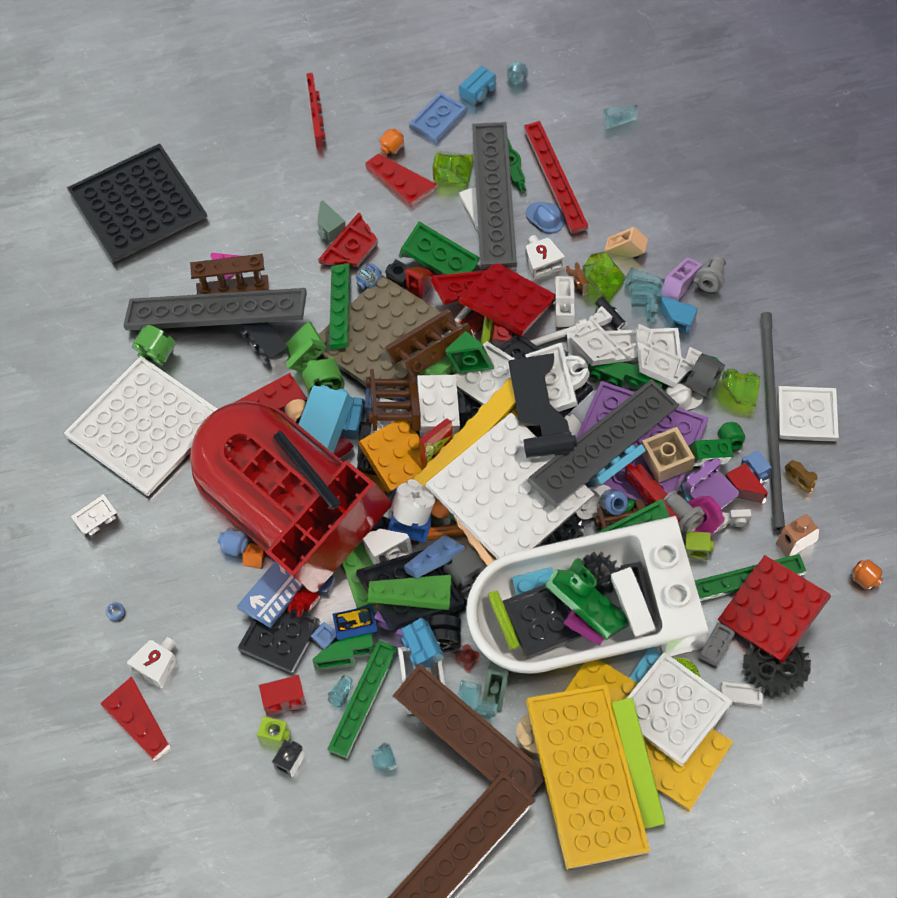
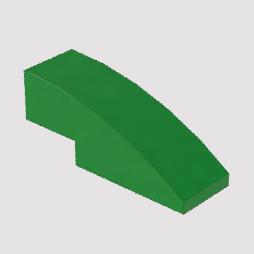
[312,633,374,670]

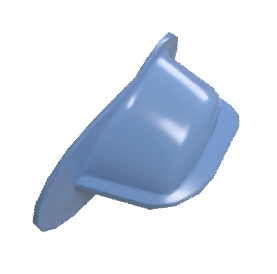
[526,202,564,233]

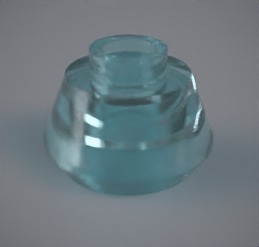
[506,62,529,84]
[371,743,396,771]

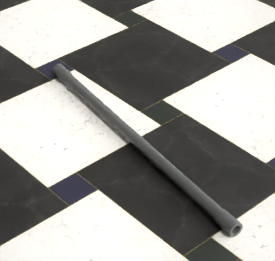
[761,312,785,532]

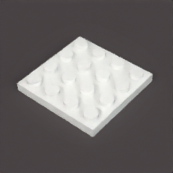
[614,652,733,767]

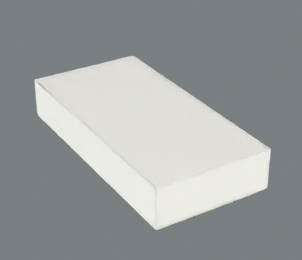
[721,681,763,708]

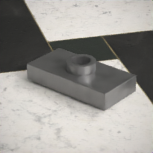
[699,622,736,667]

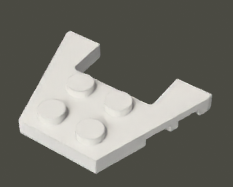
[569,307,638,366]
[636,324,705,388]

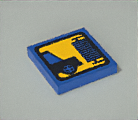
[332,605,377,640]

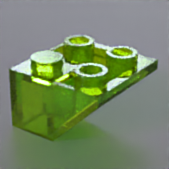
[432,151,473,184]
[582,251,626,302]
[721,369,760,407]

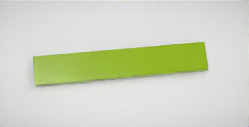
[612,697,666,829]

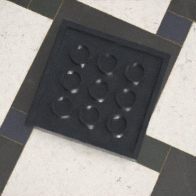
[356,549,465,632]

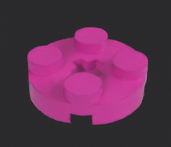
[688,496,725,535]

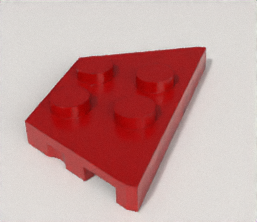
[318,212,378,268]

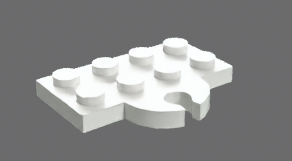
[525,343,590,412]

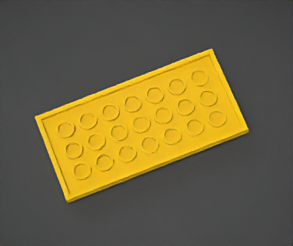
[564,659,733,812]
[526,684,650,869]

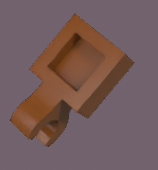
[566,262,590,295]

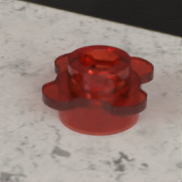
[455,644,480,668]

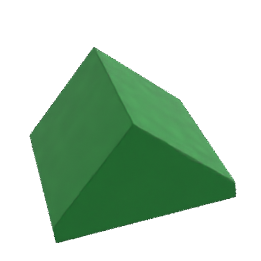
[446,331,494,374]

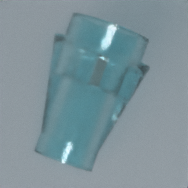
[328,675,353,707]

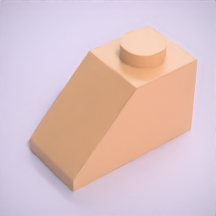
[604,227,648,258]

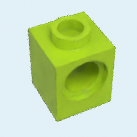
[685,531,714,559]
[257,716,291,747]

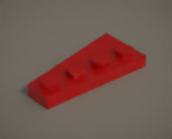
[306,73,326,148]
[365,153,437,207]

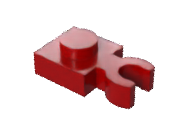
[288,587,320,617]

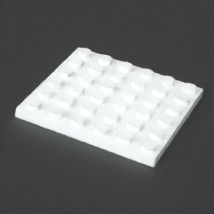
[64,356,217,496]
[425,413,594,559]

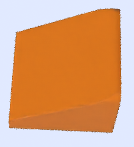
[243,543,266,569]

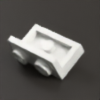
[71,494,117,536]

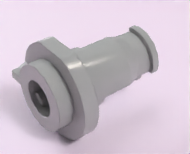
[694,254,727,293]
[663,490,705,533]

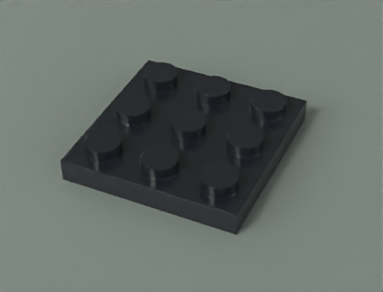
[502,584,583,659]
[238,606,320,674]

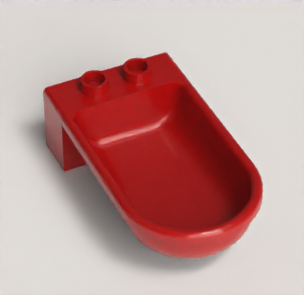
[190,401,392,593]

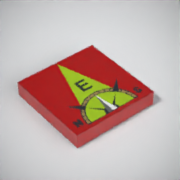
[419,418,453,468]

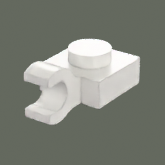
[720,509,751,529]

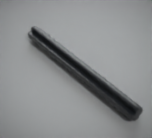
[273,431,341,510]

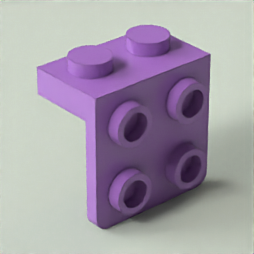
[684,458,739,509]

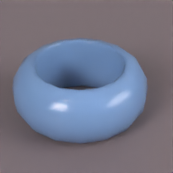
[106,602,125,620]

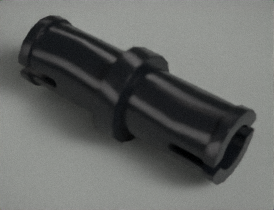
[595,296,627,330]

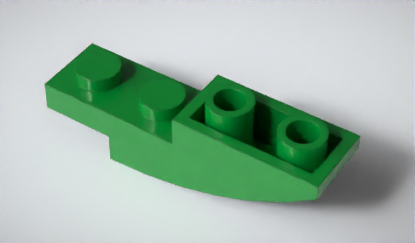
[588,362,663,390]

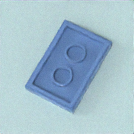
[409,92,467,143]

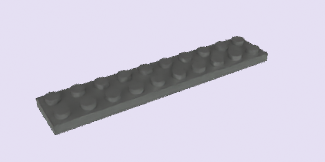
[472,122,517,269]
[123,288,307,331]
[527,379,679,509]

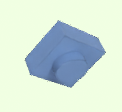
[311,622,337,649]

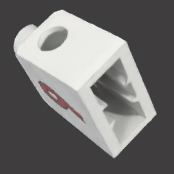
[525,235,565,279]
[127,637,176,689]

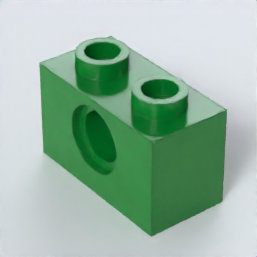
[688,439,734,466]

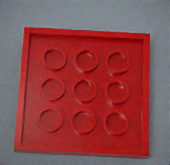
[458,264,556,337]
[717,555,832,663]

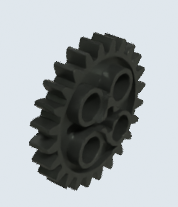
[743,642,811,696]

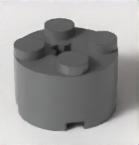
[685,353,725,398]
[443,547,487,593]

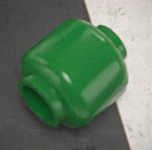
[717,422,746,451]

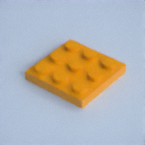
[358,421,424,493]

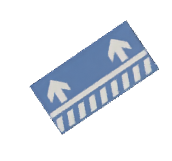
[237,561,305,628]

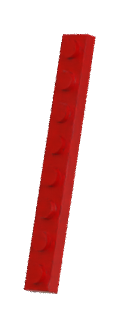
[524,121,588,234]

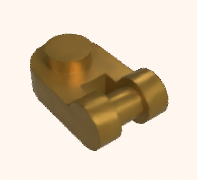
[785,460,818,492]

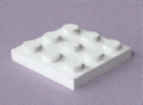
[454,341,515,405]
[778,386,839,442]

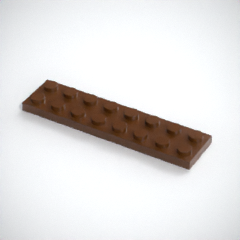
[392,664,545,796]
[388,771,535,898]

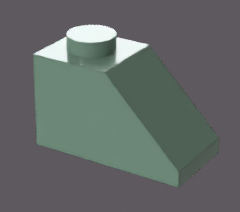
[317,200,346,243]
[481,661,511,711]

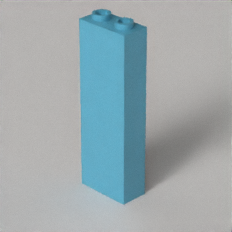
[298,385,353,454]

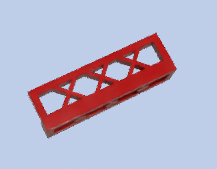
[624,463,680,523]

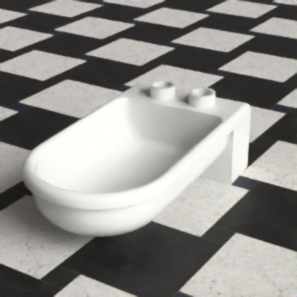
[466,516,708,673]

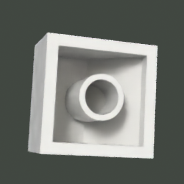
[363,529,412,564]

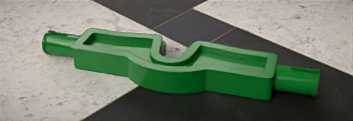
[508,138,527,193]

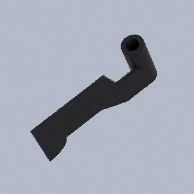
[508,353,577,459]

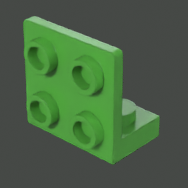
[286,322,327,373]

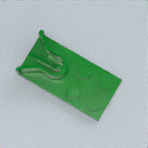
[398,221,480,275]
[545,558,630,640]

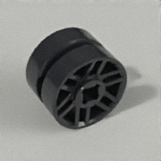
[426,615,461,653]

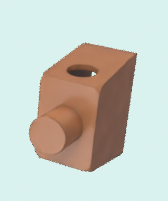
[776,514,819,557]

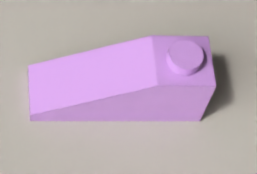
[660,257,703,301]

